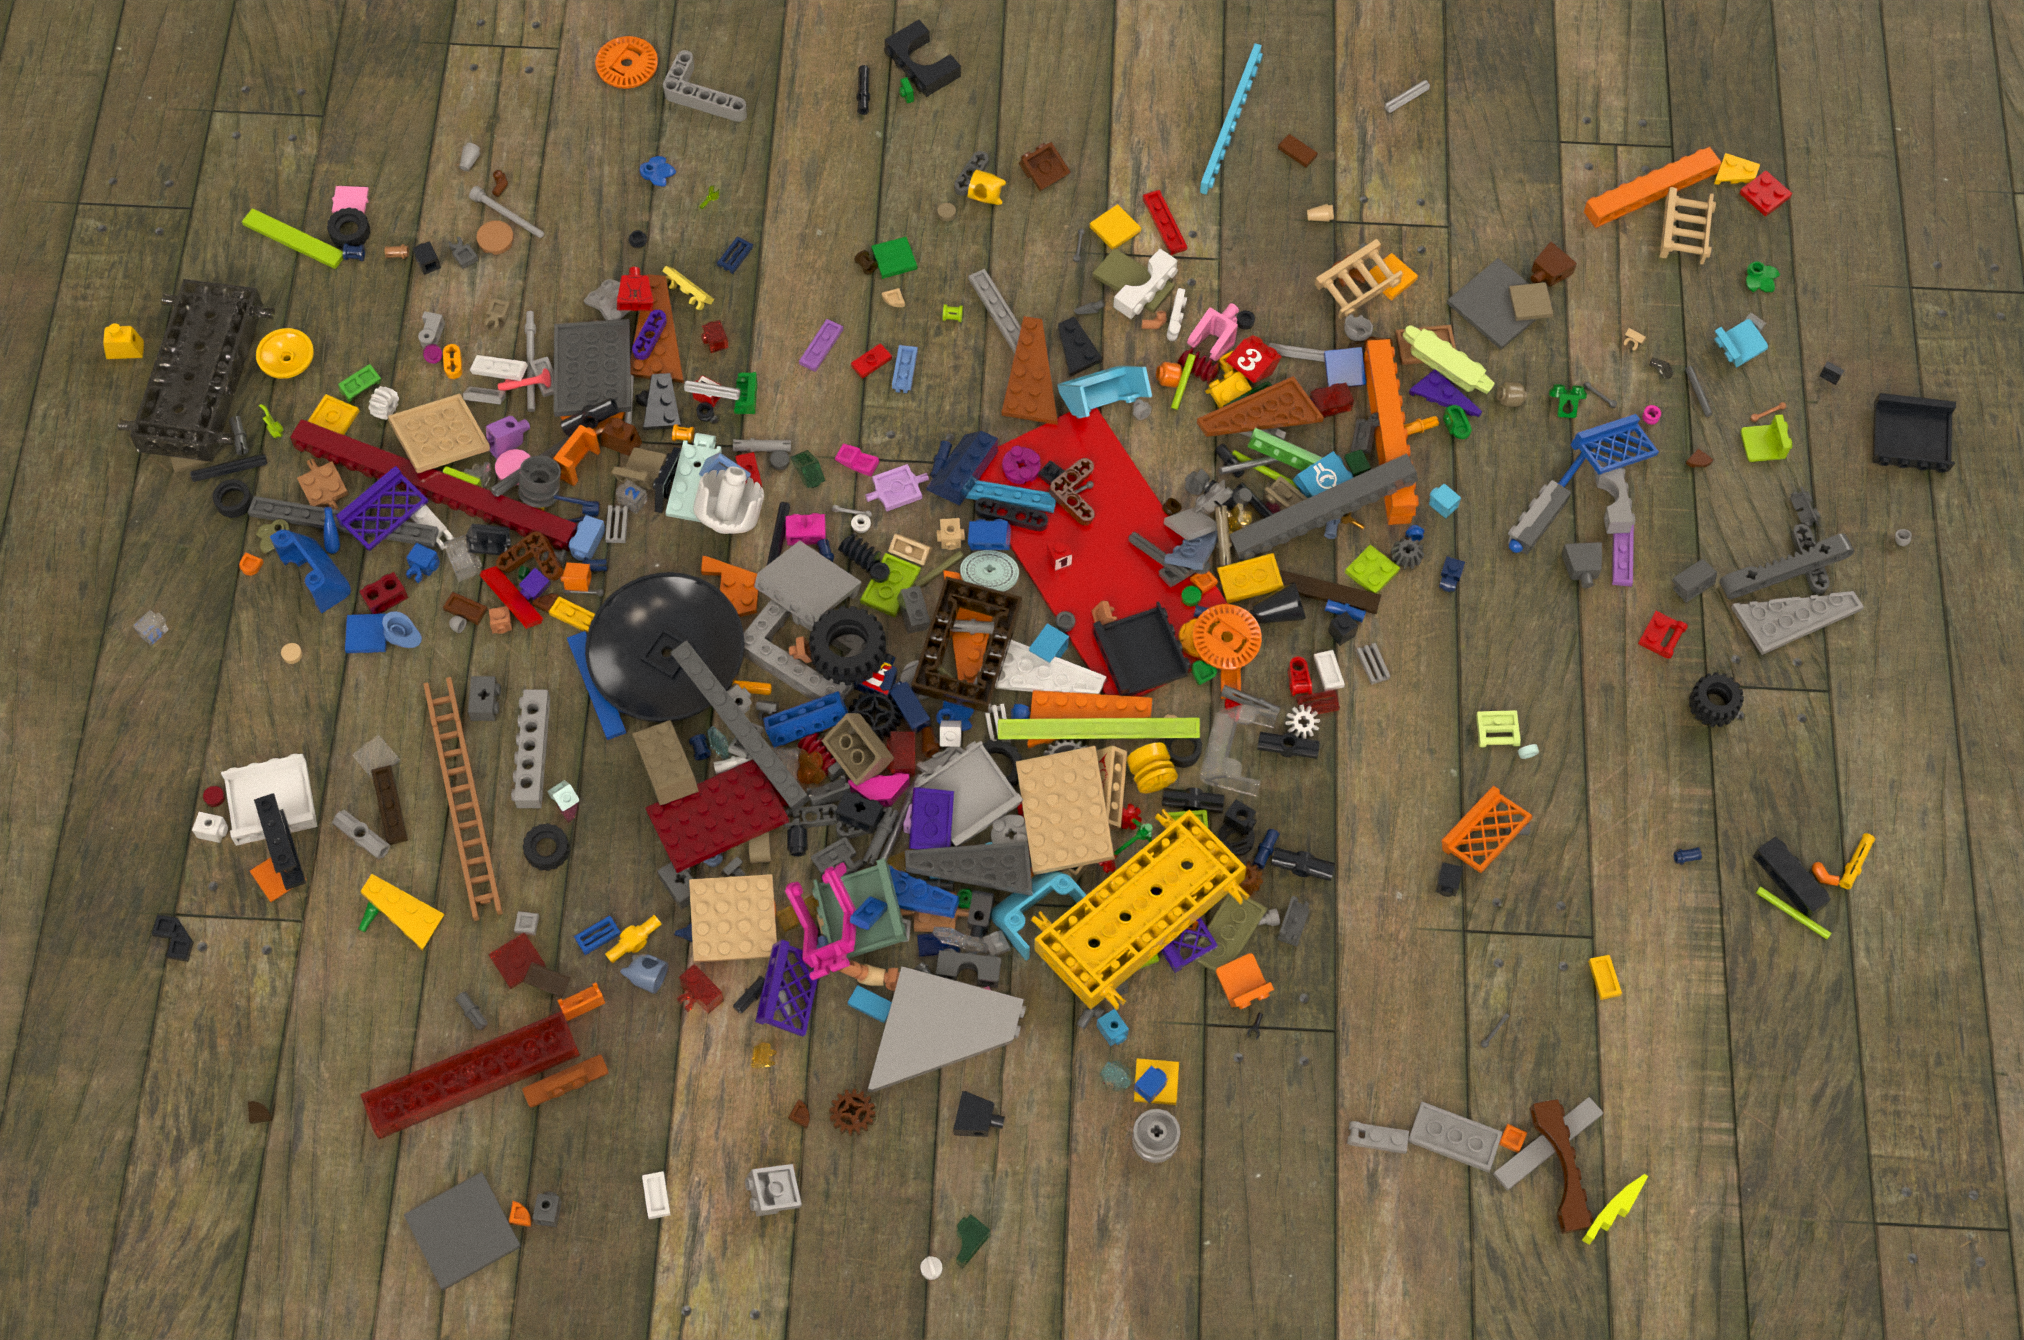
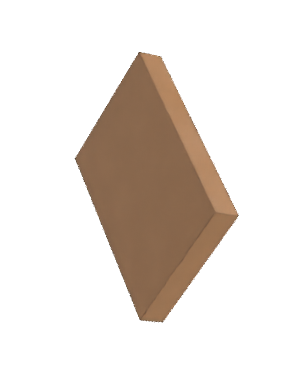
[1395,325,1456,365]

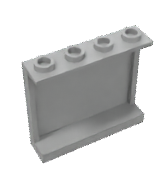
[754,541,861,626]
[914,741,1023,847]

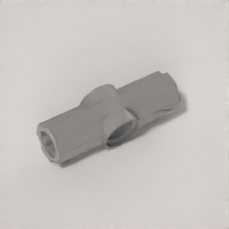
[332,810,390,860]

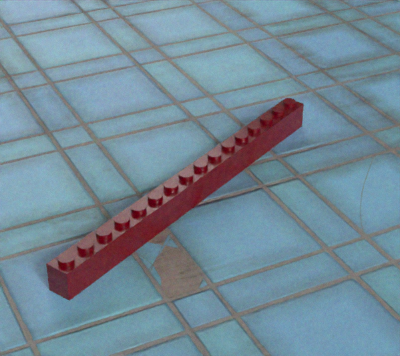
[290,419,577,552]

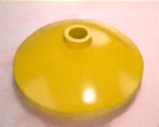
[256,328,314,379]

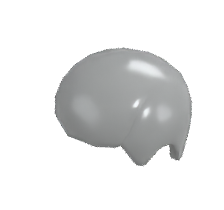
[1344,314,1373,341]

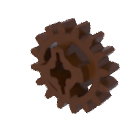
[829,1089,876,1136]

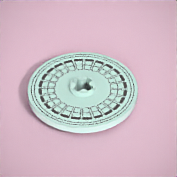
[960,550,1019,592]

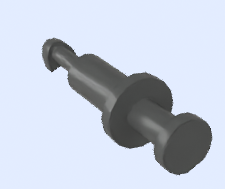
[923,878,954,891]

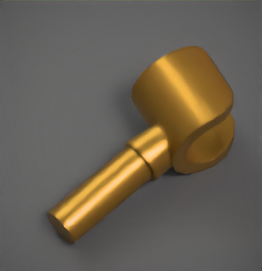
[1340,512,1365,530]

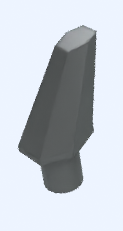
[1074,299,1105,314]

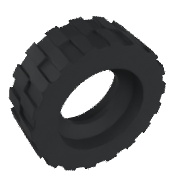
[327,207,371,248]
[523,823,570,871]

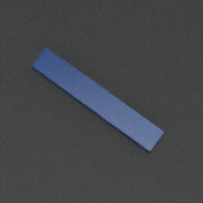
[567,631,626,740]

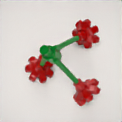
[1098,804,1153,873]

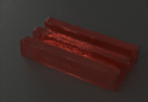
[1296,690,1340,717]

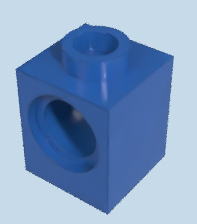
[1134,1065,1168,1103]

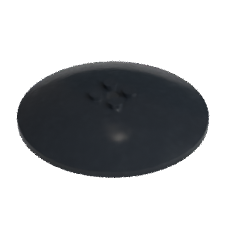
[585,572,745,722]

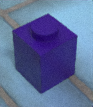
[519,568,551,600]

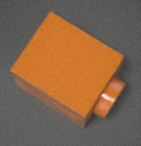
[561,562,592,592]

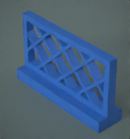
[1571,414,1659,475]

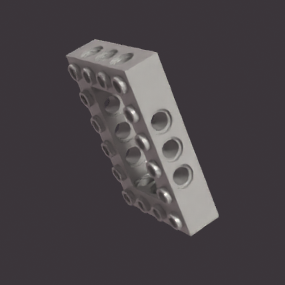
[744,599,867,701]

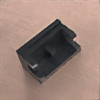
[466,524,511,555]

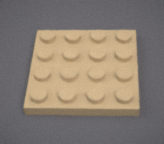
[388,394,490,473]
[689,874,777,963]

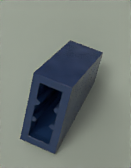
[889,681,931,735]

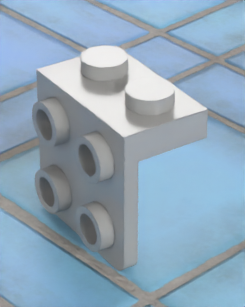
[584,279,629,320]

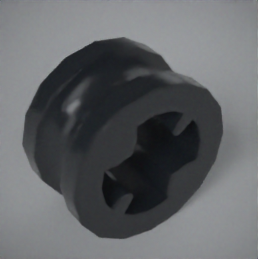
[696,402,714,422]

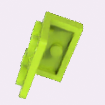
[1740,414,1792,462]

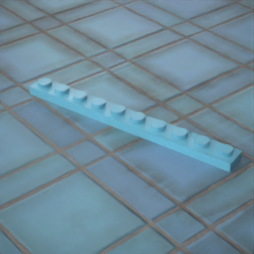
[1200,44,1263,195]

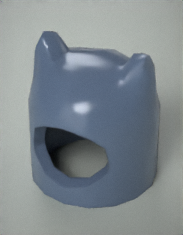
[620,954,669,994]

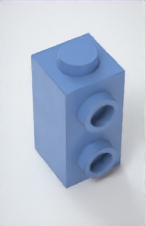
[569,515,606,561]

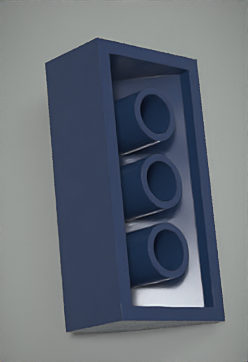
[926,431,998,506]

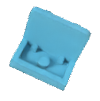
[1714,319,1768,368]

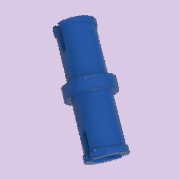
[1325,599,1366,623]

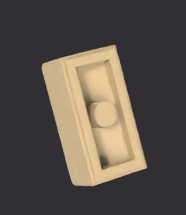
[888,534,933,566]

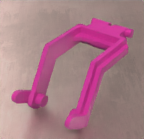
[785,862,856,980]

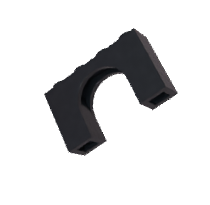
[884,20,961,97]

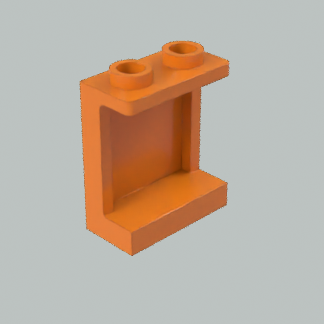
[553,425,600,486]

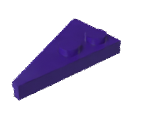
[1409,369,1482,417]

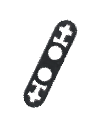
[975,498,1048,532]

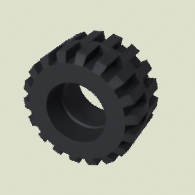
[1689,672,1744,727]

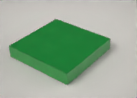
[871,237,917,279]

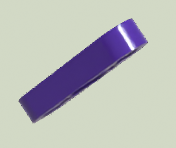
[632,310,667,360]

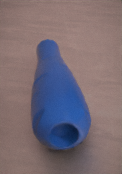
[324,507,340,553]

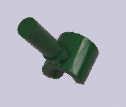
[518,566,531,581]

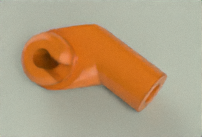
[1811,862,1839,886]

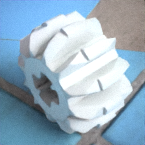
[368,386,399,420]
[1285,705,1320,739]

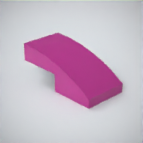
[835,443,880,476]

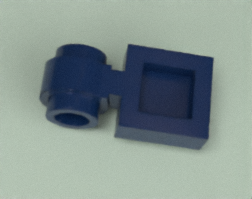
[1439,556,1465,593]

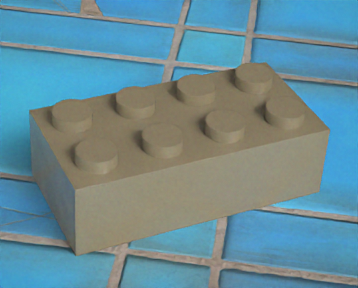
[633,720,699,805]

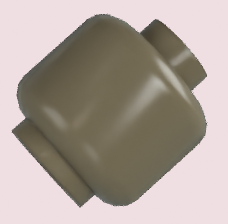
[1497,382,1527,407]

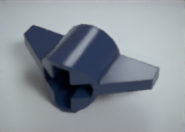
[674,923,693,942]

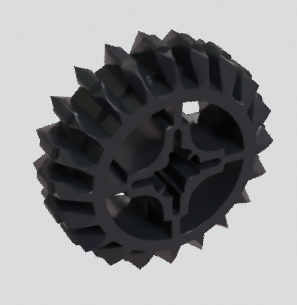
[848,690,902,742]

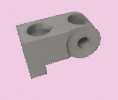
[418,311,445,349]

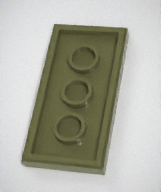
[1093,248,1175,313]
[1189,893,1268,974]

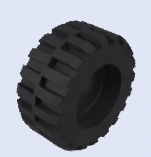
[809,606,886,685]

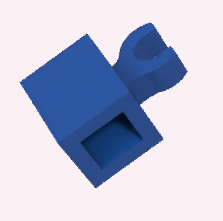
[406,543,440,583]

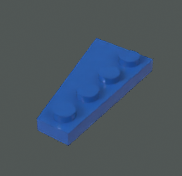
[889,865,959,918]

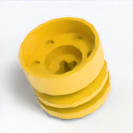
[1126,742,1178,794]

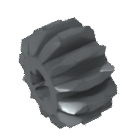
[1391,536,1424,570]

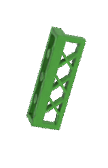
[1247,428,1322,471]

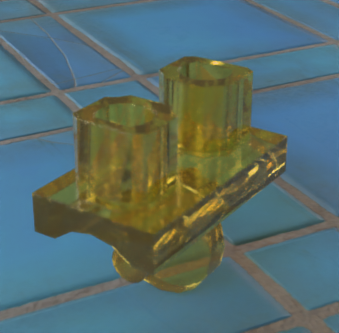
[1220,503,1252,534]

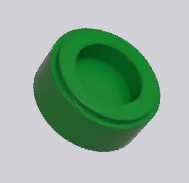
[1181,586,1201,607]

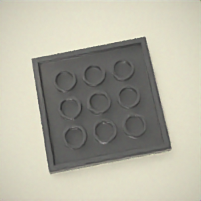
[1447,258,1552,350]
[404,1172,521,1291]

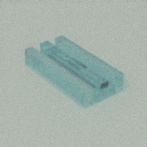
[707,726,730,760]

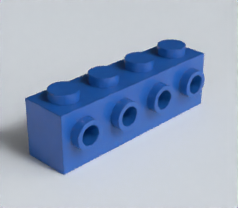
[763,691,848,748]

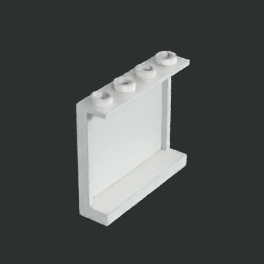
[221,754,317,846]

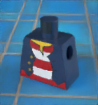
[854,653,898,696]

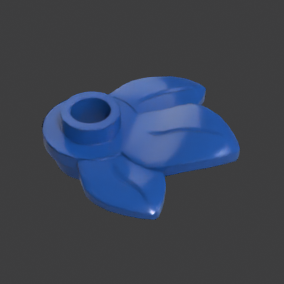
[639,156,676,186]
[936,701,974,731]

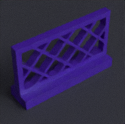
[336,466,429,551]
[1150,887,1218,973]
[755,940,818,1037]

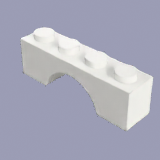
[1114,249,1178,319]

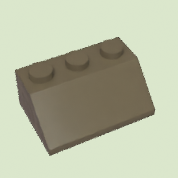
[822,713,894,786]

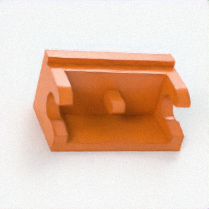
[557,982,605,1021]

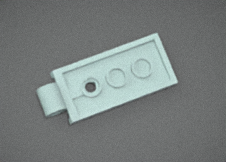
[666,433,721,522]

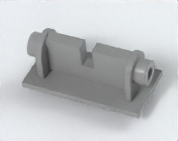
[1195,479,1233,516]

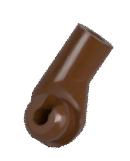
[492,170,508,197]

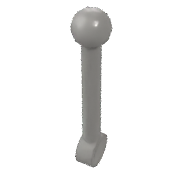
[832,505,872,518]

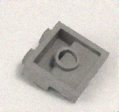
[745,1164,802,1217]

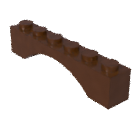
[1529,1099,1593,1234]

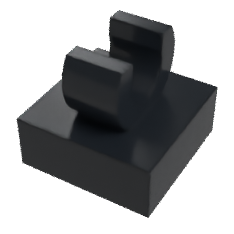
[1038,460,1065,485]

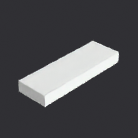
[470,355,528,381]

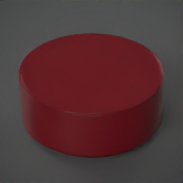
[203,786,225,807]

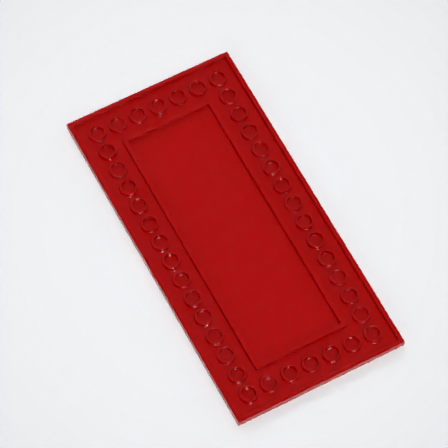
[978,407,1228,697]

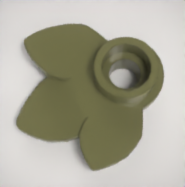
[256,519,290,554]

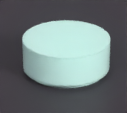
[1518,744,1539,759]

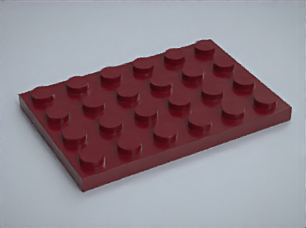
[645,759,789,873]

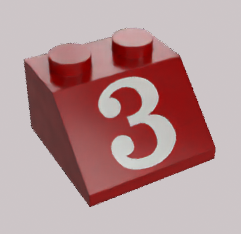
[1225,335,1282,383]

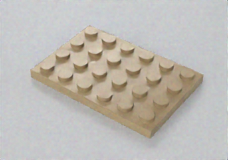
[1016,746,1115,875]

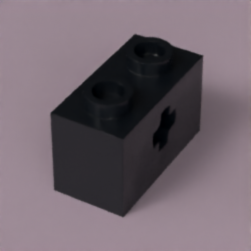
[835,791,884,834]

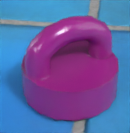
[423,344,442,364]

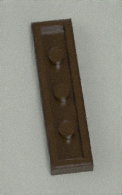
[371,765,408,845]

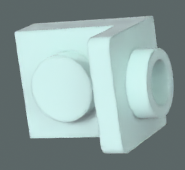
[547,780,579,811]

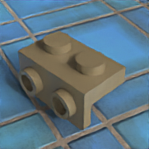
[1264,476,1308,511]

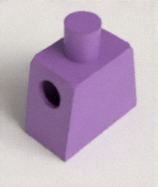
[486,416,530,459]

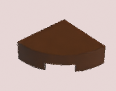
[1686,449,1713,468]
[532,593,559,613]
[788,1099,810,1129]

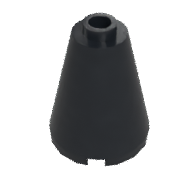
[1250,582,1306,624]

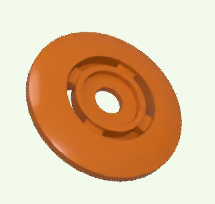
[595,36,658,89]
[1192,604,1262,670]

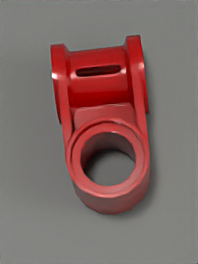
[1288,656,1312,697]

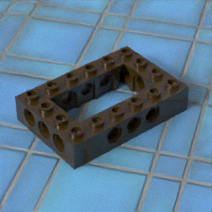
[911,576,1022,713]

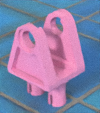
[1187,303,1239,361]

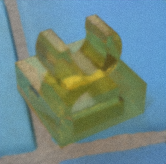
[751,1042,777,1069]

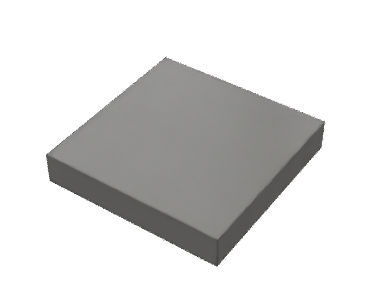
[1164,507,1217,541]

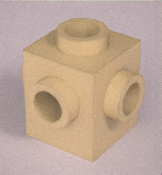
[937,518,965,550]

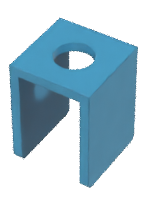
[1029,623,1069,663]

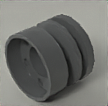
[518,456,561,508]

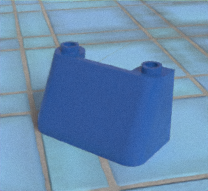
[269,530,351,614]

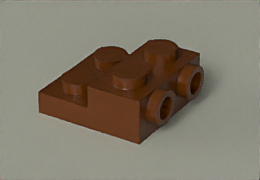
[1019,142,1071,192]

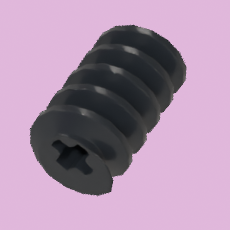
[838,533,881,574]

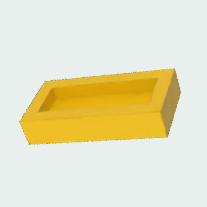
[1588,955,1622,1000]

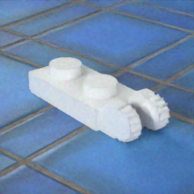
[1167,288,1187,341]
[410,505,455,550]

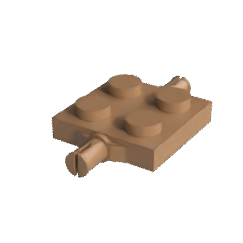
[297,459,349,510]
[900,891,970,932]

